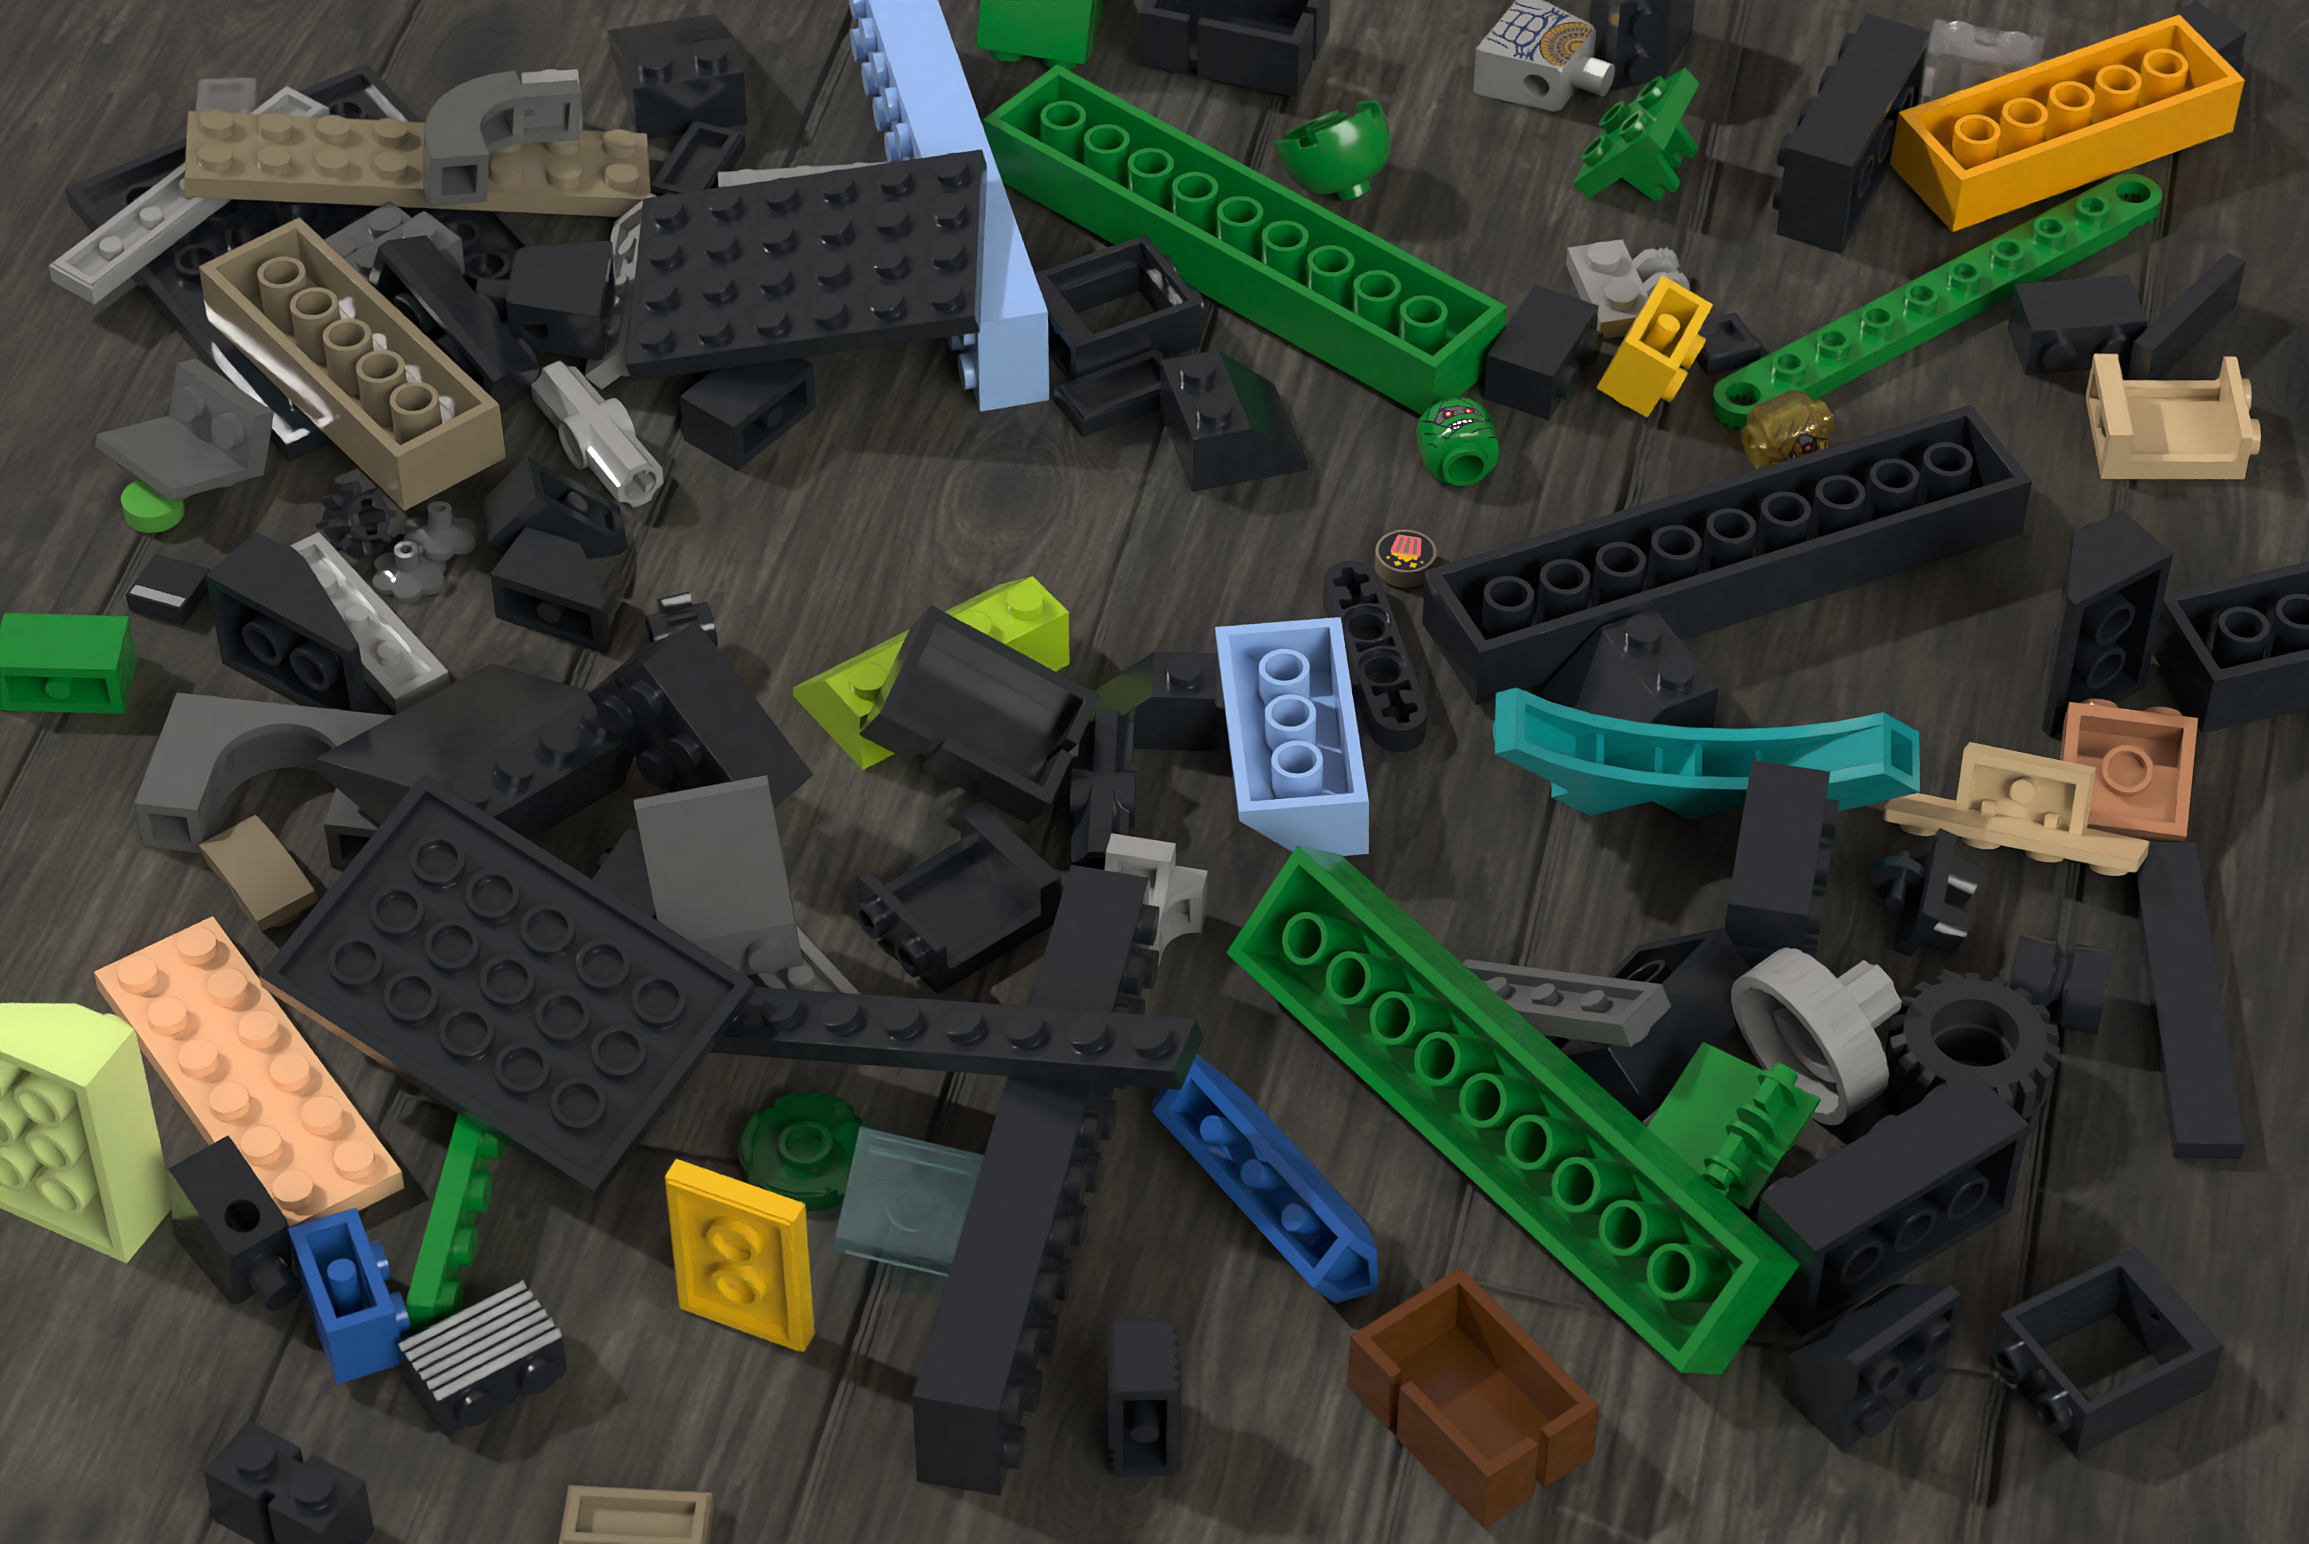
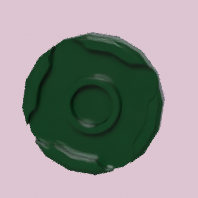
[738,1092,874,1212]

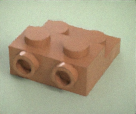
[2060,699,2198,842]

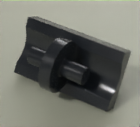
[1870,828,1981,957]

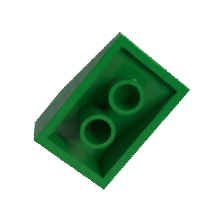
[975,0,1106,69]

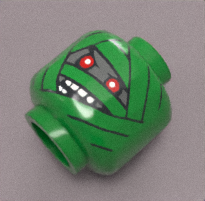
[1416,397,1500,486]

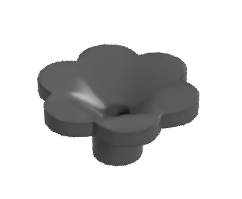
[403,501,476,561]
[372,541,447,604]

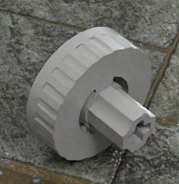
[1731,948,1902,1125]

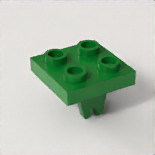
[1573,67,1700,202]

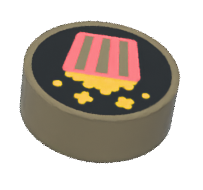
[1375,530,1437,588]

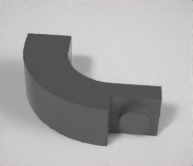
[422,71,582,206]

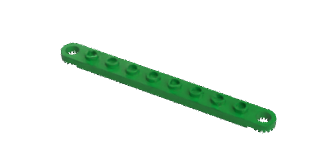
[1712,174,2162,431]

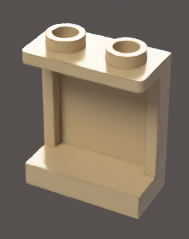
[2086,354,2261,479]

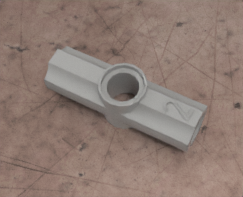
[531,361,664,508]

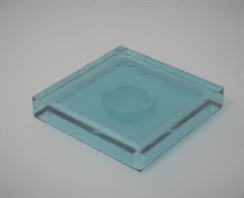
[832,1127,984,1277]

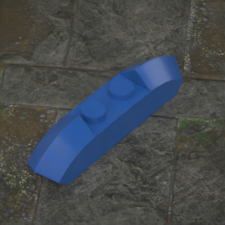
[1152,1054,1379,1303]

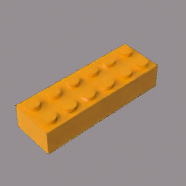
[1890,15,2245,232]

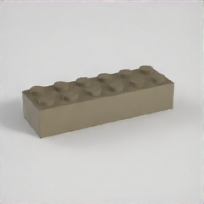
[199,217,506,511]

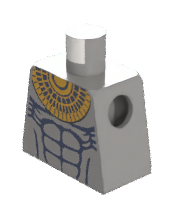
[1473,0,1615,112]

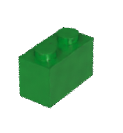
[0,613,138,714]

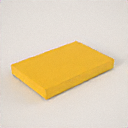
[665,1159,815,1352]

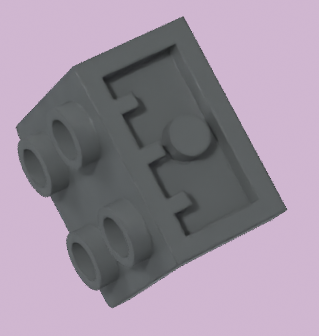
[95,358,274,500]

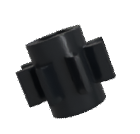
[315,481,397,559]
[645,592,718,647]

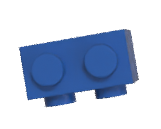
[288,1208,411,1385]

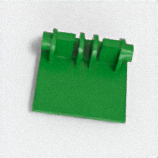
[1647,1042,1821,1212]

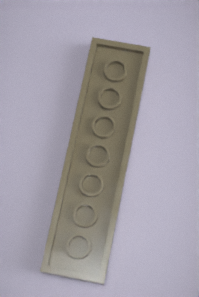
[184,109,651,217]

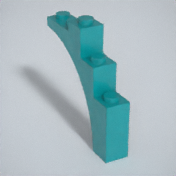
[1493,688,1920,819]

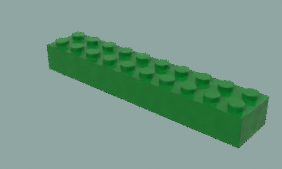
[983,65,1507,415]
[1226,846,1800,1375]

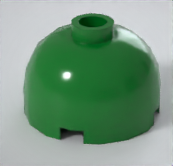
[1273,99,1391,202]

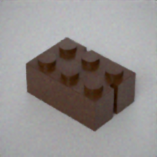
[1347,1267,1599,1528]

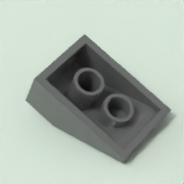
[634,775,803,976]

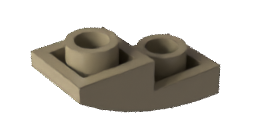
[199,814,319,932]

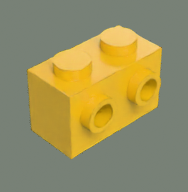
[1597,275,1713,418]

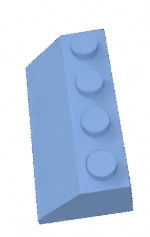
[1215,617,1369,856]

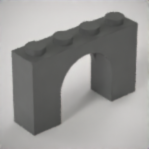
[134,693,395,869]

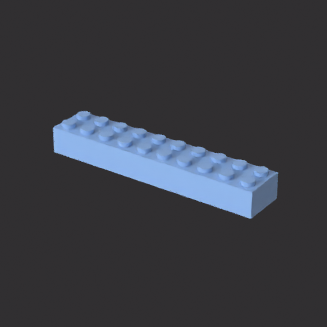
[849,0,1049,412]

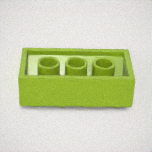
[793,576,1069,770]

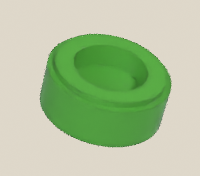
[121,479,185,533]

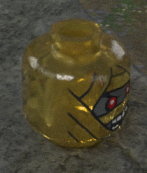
[1741,389,1835,469]

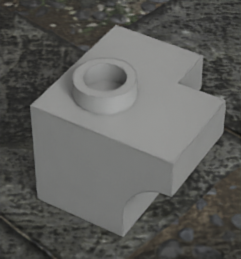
[1105,833,1208,967]

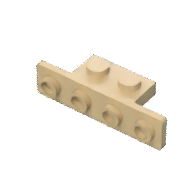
[1883,742,2149,876]

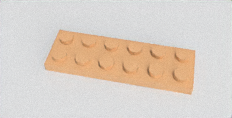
[94,916,404,1228]

